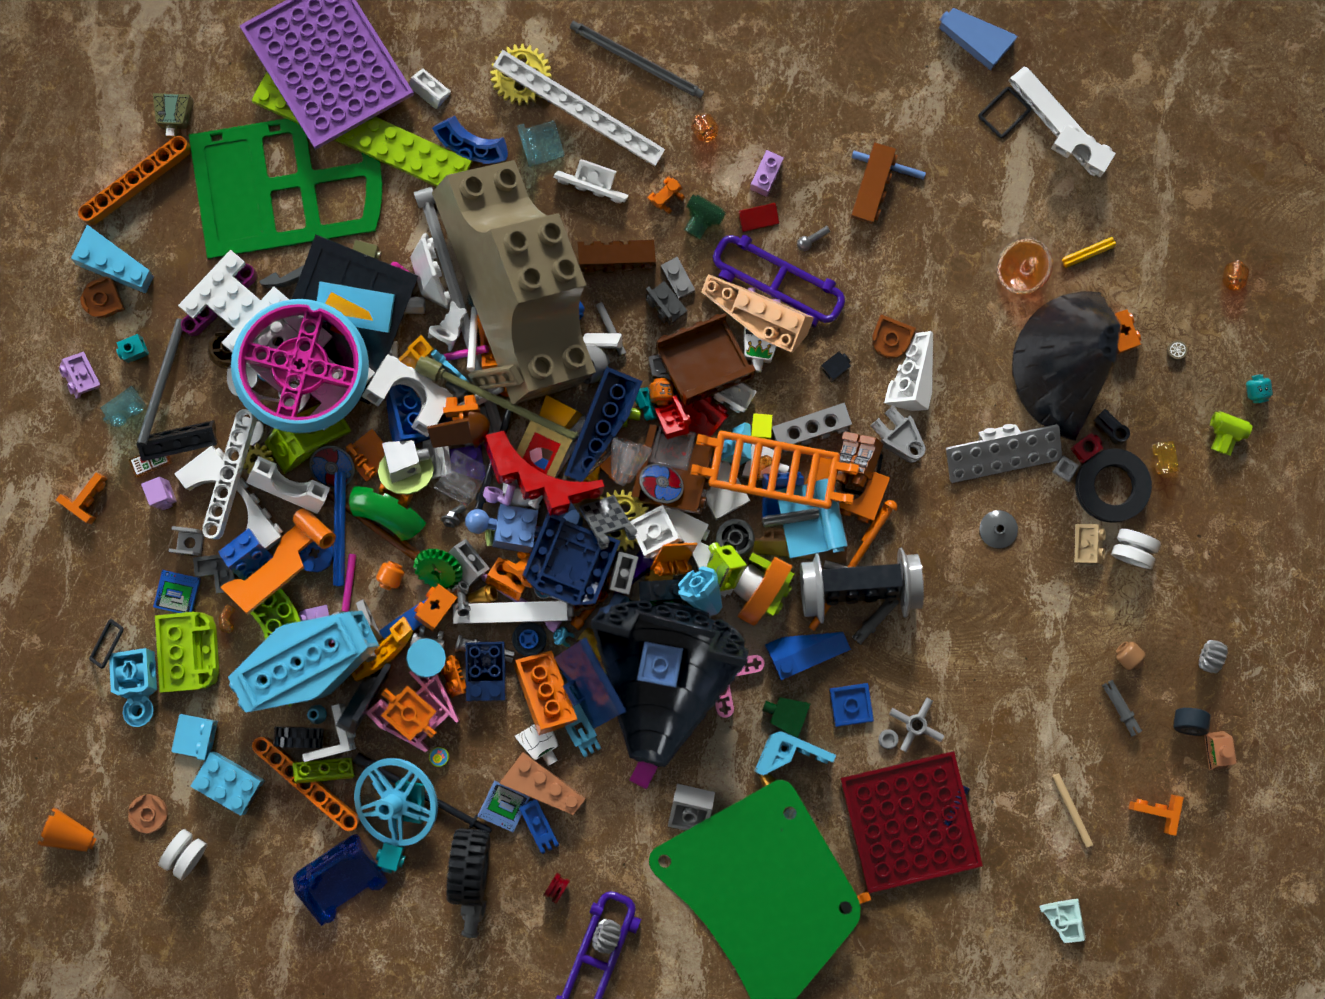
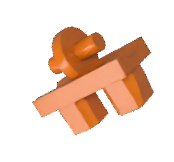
[443,395,481,421]

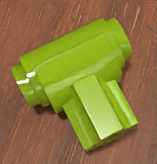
[1210,411,1253,456]

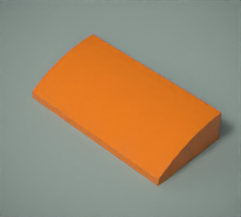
[514,650,577,735]

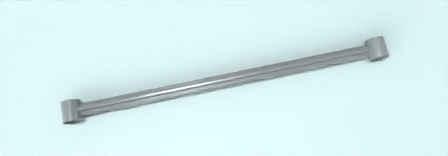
[414,187,502,433]

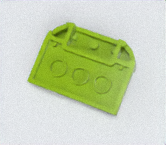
[155,612,219,693]

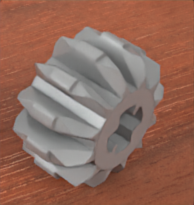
[1198,640,1228,674]
[592,919,621,954]

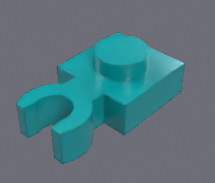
[635,387,657,421]

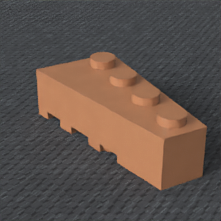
[499,751,586,815]

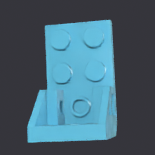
[754,731,836,775]

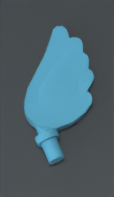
[431,349,475,395]

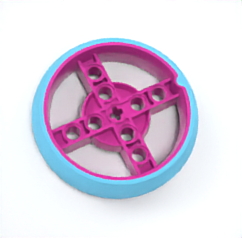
[231,299,369,433]

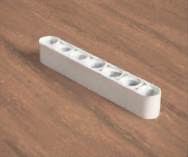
[1009,67,1095,176]
[202,409,257,540]

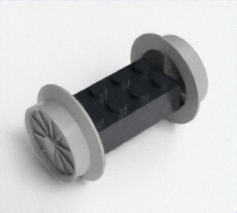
[800,548,924,624]

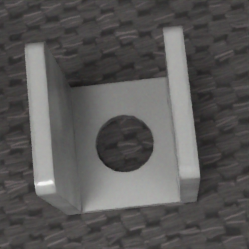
[169,526,204,557]

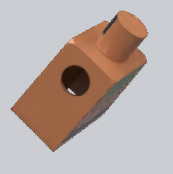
[1204,731,1236,770]

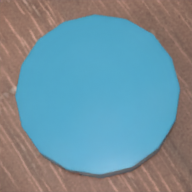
[406,638,446,678]

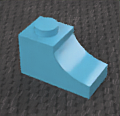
[721,422,752,465]

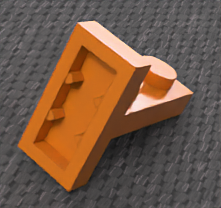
[56,472,107,524]
[1129,795,1184,836]

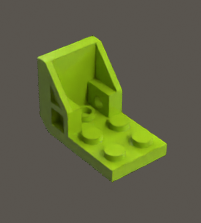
[265,404,351,474]

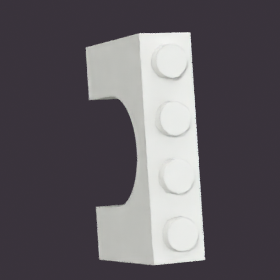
[362,354,453,437]

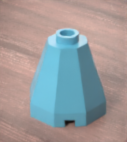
[679,566,723,616]

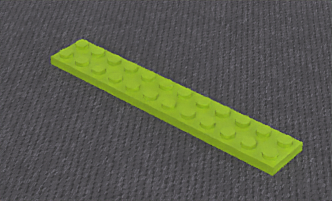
[252,72,472,187]

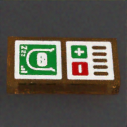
[129,455,172,478]

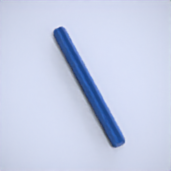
[333,472,346,586]

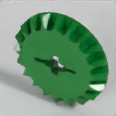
[413,549,463,590]

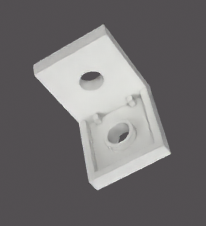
[302,704,356,762]

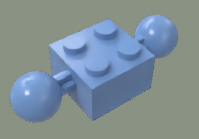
[465,504,542,553]

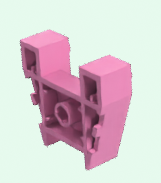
[367,671,460,752]

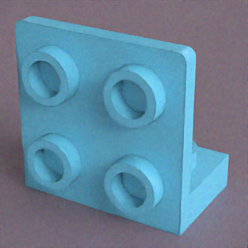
[172,714,218,760]

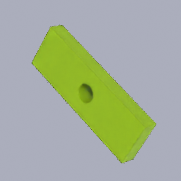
[292,758,354,783]

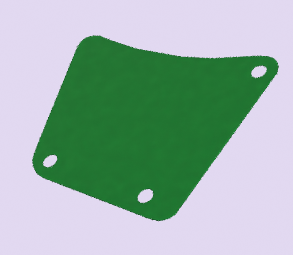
[649,780,860,999]

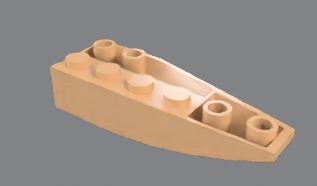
[701,274,814,353]

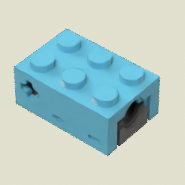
[190,752,265,816]

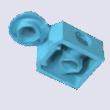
[109,648,157,727]

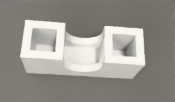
[1051,125,1116,177]

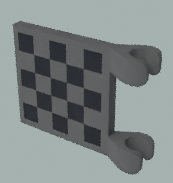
[579,495,637,550]

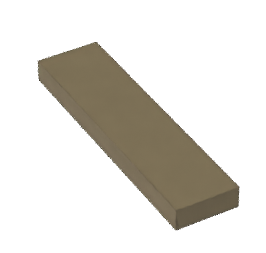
[468,364,524,390]

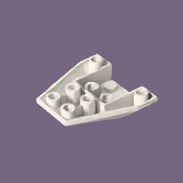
[410,233,452,309]

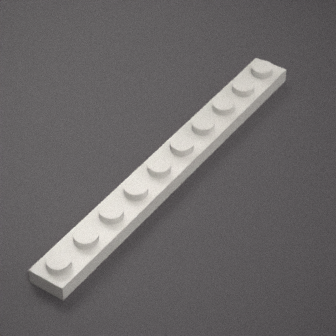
[493,50,665,166]

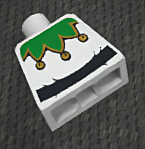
[744,328,776,372]

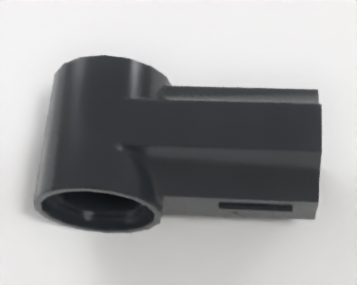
[1093,409,1130,445]

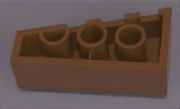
[577,240,656,275]

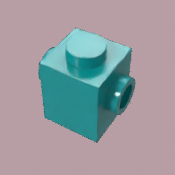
[116,334,149,363]
[376,842,405,873]

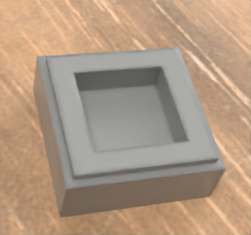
[1052,456,1079,482]

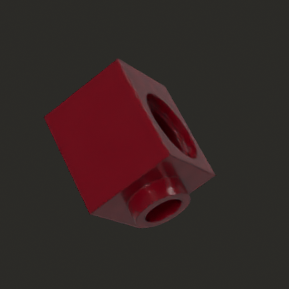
[1070,433,1103,464]

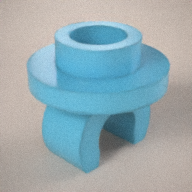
[553,627,574,647]

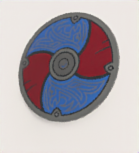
[310,445,355,488]
[639,464,684,503]

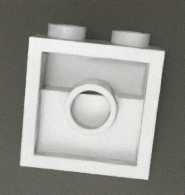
[630,505,682,560]

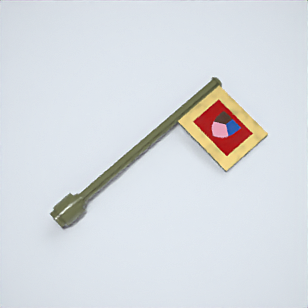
[415,356,579,478]

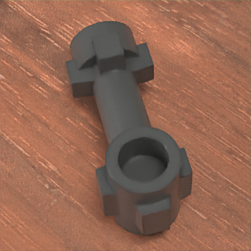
[452,581,471,616]

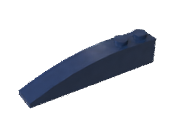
[564,367,642,482]

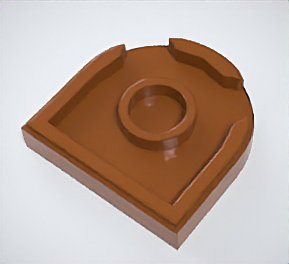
[80,276,125,318]
[872,315,916,359]

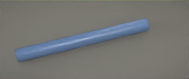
[851,151,926,180]

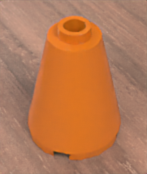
[38,808,97,852]

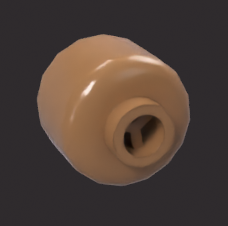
[1116,641,1145,670]

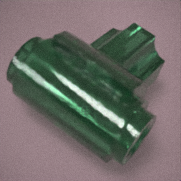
[684,194,726,240]

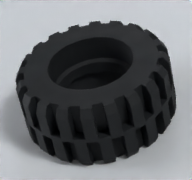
[446,828,490,907]

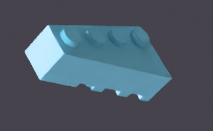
[71,225,153,294]

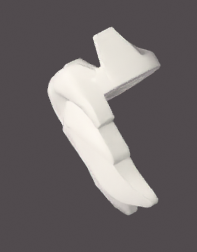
[428,301,467,351]

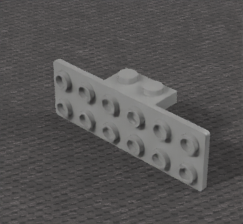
[946,424,1062,483]

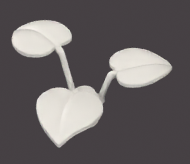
[227,365,310,446]

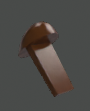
[427,411,490,448]

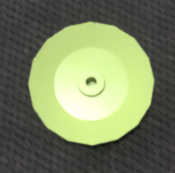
[378,447,434,494]

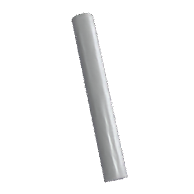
[596,302,626,356]

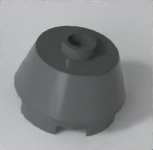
[716,519,755,557]

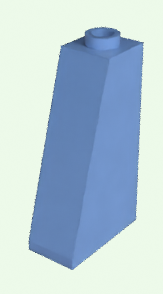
[939,8,1017,70]

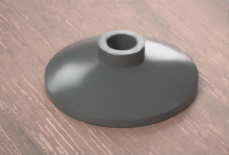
[979,510,1018,549]

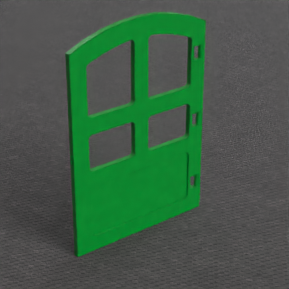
[189,118,383,259]

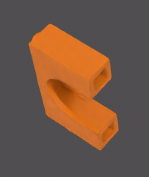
[804,457,890,524]

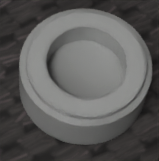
[878,729,898,749]

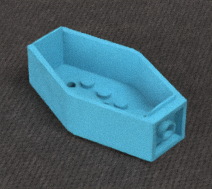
[228,611,380,713]

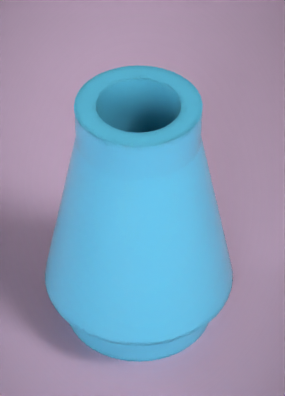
[307,705,327,724]

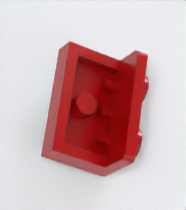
[655,395,691,439]

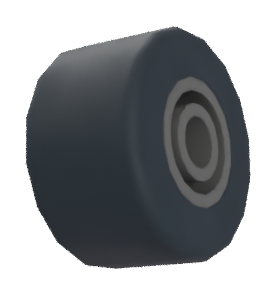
[1173,708,1211,736]

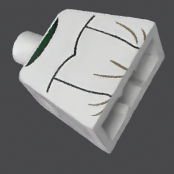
[515,724,559,766]

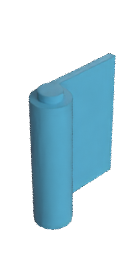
[776,478,848,558]

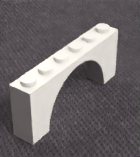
[175,446,283,550]

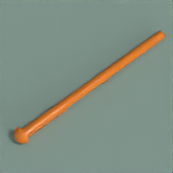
[809,500,898,631]

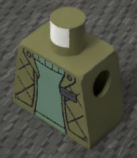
[153,93,193,139]

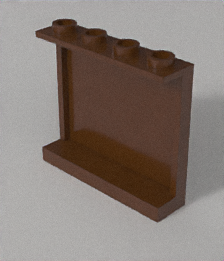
[655,313,756,406]
[631,424,717,514]

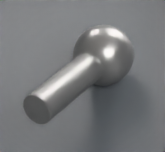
[797,226,831,251]

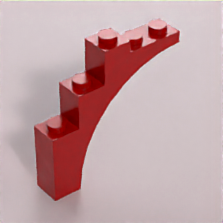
[484,431,605,516]

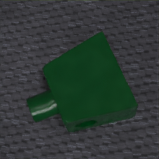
[762,697,810,738]

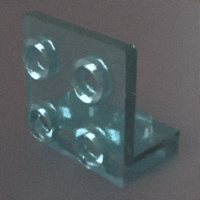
[517,121,565,167]
[100,386,146,427]

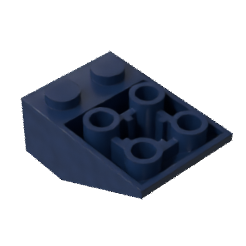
[465,642,507,701]

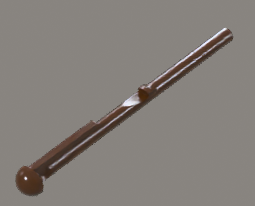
[308,477,420,561]

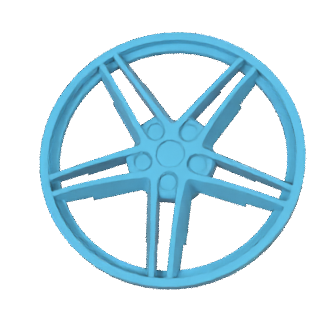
[354,758,438,846]

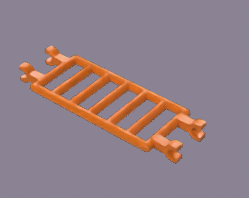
[690,431,859,509]

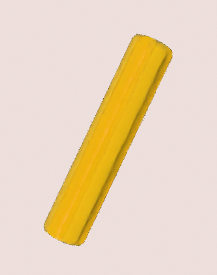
[1062,237,1116,268]

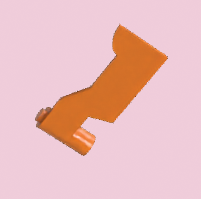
[220,508,336,615]

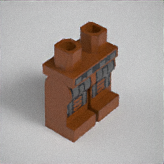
[836,432,884,488]

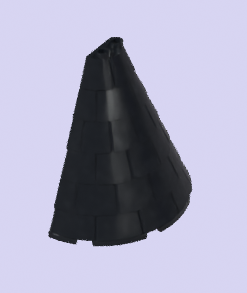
[1012,291,1121,441]
[591,601,748,767]

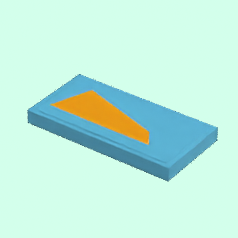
[317,282,395,333]

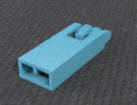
[565,686,602,758]

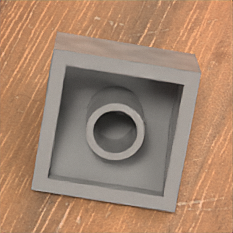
[668,784,715,830]

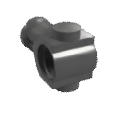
[461,900,487,938]

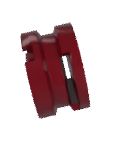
[543,873,570,904]

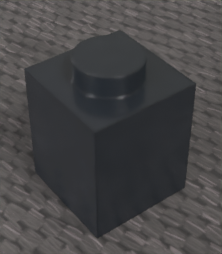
[820,351,851,383]

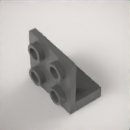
[645,281,687,326]

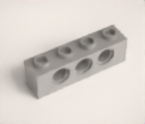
[771,403,852,452]

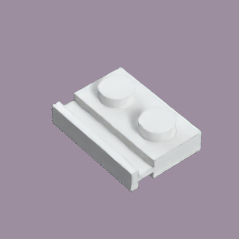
[422,440,452,479]

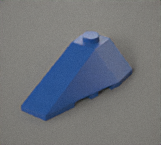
[386,384,430,444]
[765,632,851,680]

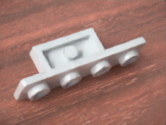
[554,159,629,203]

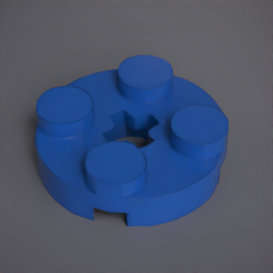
[299,541,334,573]

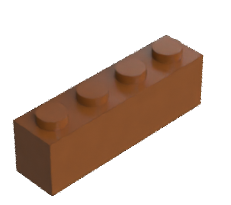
[851,142,898,224]

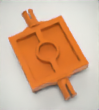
[381,686,437,741]

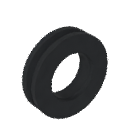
[1075,449,1152,523]

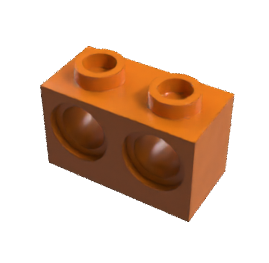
[485,557,527,601]

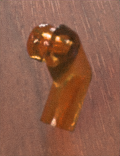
[757,455,772,480]
[218,604,235,634]

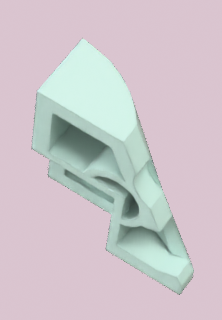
[1040,899,1086,943]

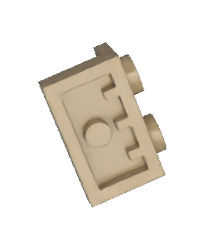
[1074,524,1106,564]

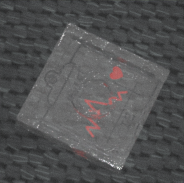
[650,426,697,470]

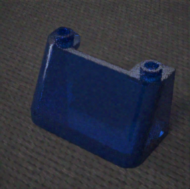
[293,834,387,926]

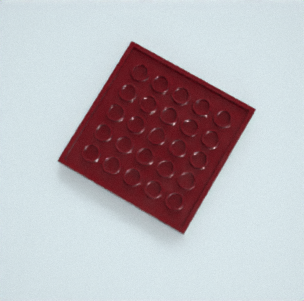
[840,751,983,893]

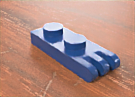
[519,799,559,854]

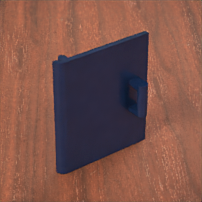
[554,638,626,729]

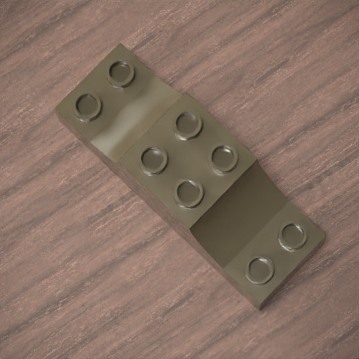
[432,160,596,405]

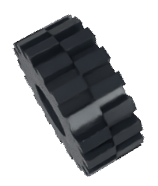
[273,726,324,748]

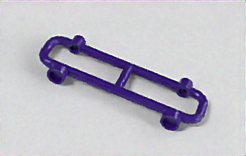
[713,235,845,328]
[556,891,641,999]

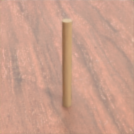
[1052,773,1093,848]

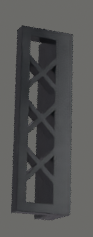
[136,420,218,461]
[336,663,391,735]

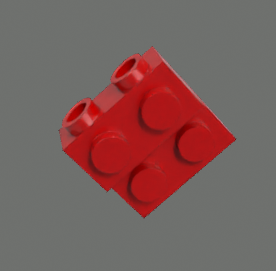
[684,396,729,437]

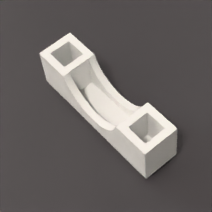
[246,456,330,514]

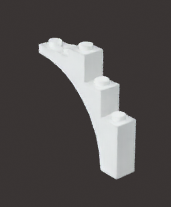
[666,508,733,619]

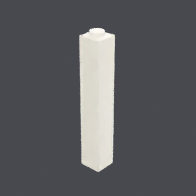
[453,601,574,624]

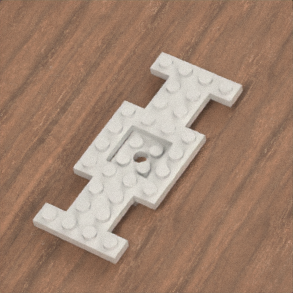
[178,250,375,431]

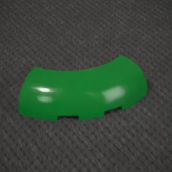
[349,486,426,541]

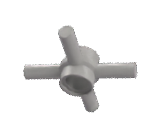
[889,697,944,753]

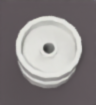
[1111,529,1161,569]
[158,829,207,881]

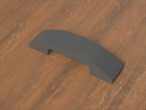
[259,265,304,289]

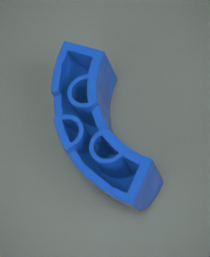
[432,116,508,164]

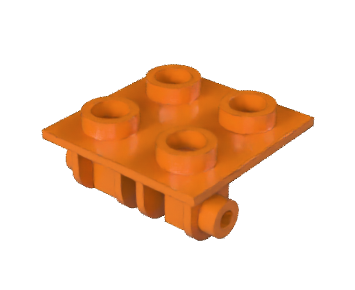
[345,429,385,482]
[650,543,698,576]
[441,655,466,698]

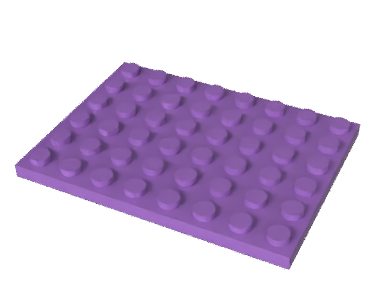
[240,0,414,150]

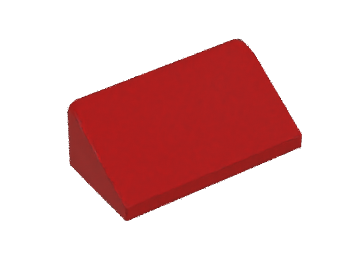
[738,203,779,232]

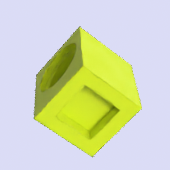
[751,414,772,440]

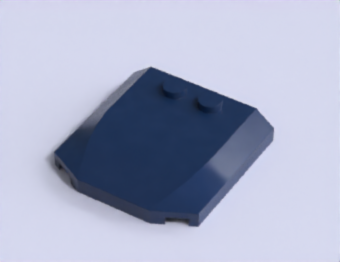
[523,512,620,606]

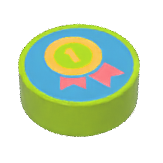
[429,747,449,767]

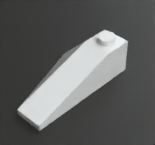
[884,331,933,411]

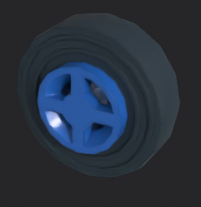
[512,622,547,656]

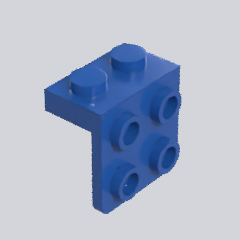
[218,528,273,581]

